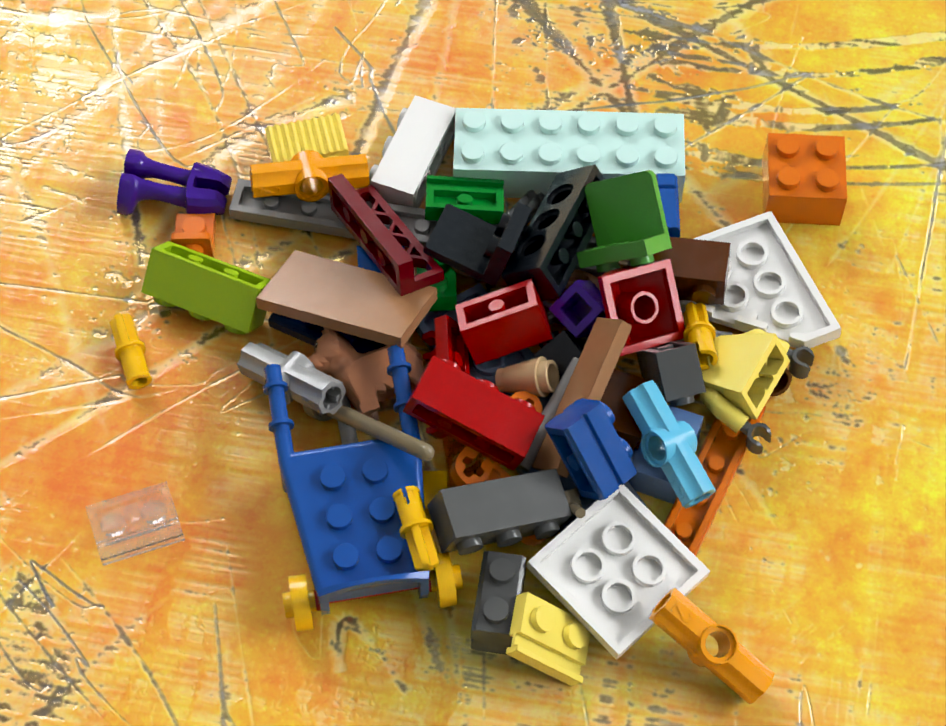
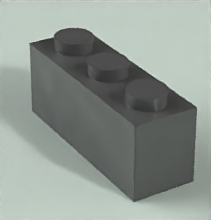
[427,468,572,555]

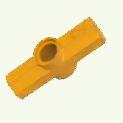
[249,150,369,202]
[649,588,775,704]

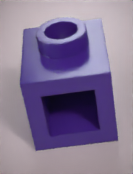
[549,280,606,338]

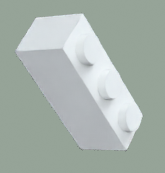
[369,95,456,208]

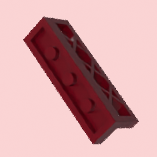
[328,173,444,296]

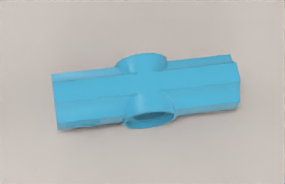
[622,380,716,509]

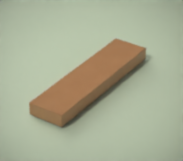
[532,317,632,478]

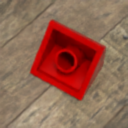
[597,258,685,357]

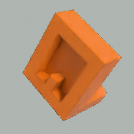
[171,213,216,258]

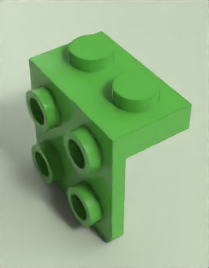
[577,170,672,273]

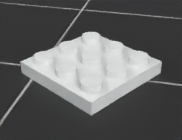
[526,484,710,660]

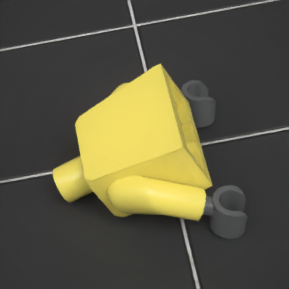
[700,329,814,454]

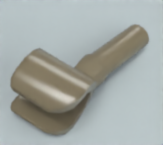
[564,488,586,518]

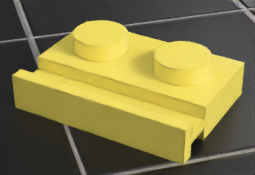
[506,592,591,686]

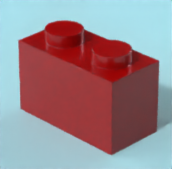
[455,278,553,365]

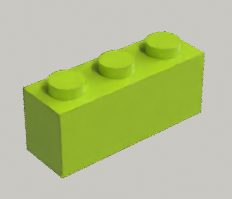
[141,241,271,334]

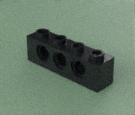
[501,164,605,301]

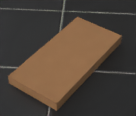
[256,250,438,349]

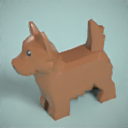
[308,327,424,421]

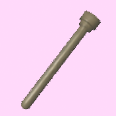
[303,404,435,461]

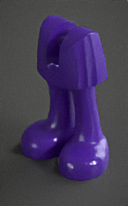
[117,148,232,216]

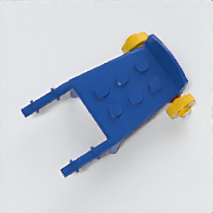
[263,345,463,632]

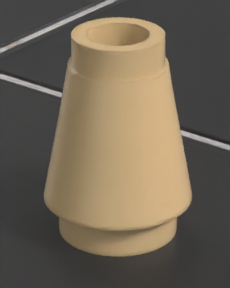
[495,356,559,397]

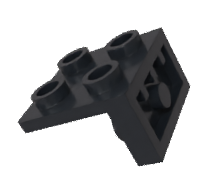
[423,202,532,287]

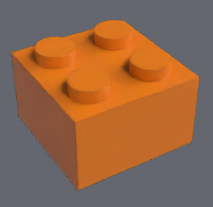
[762,133,847,226]

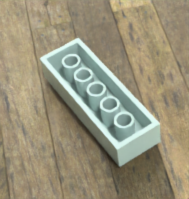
[453,108,685,203]

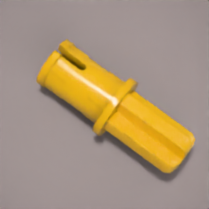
[683,302,718,370]
[109,313,152,389]
[392,486,440,571]

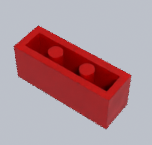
[403,355,545,471]

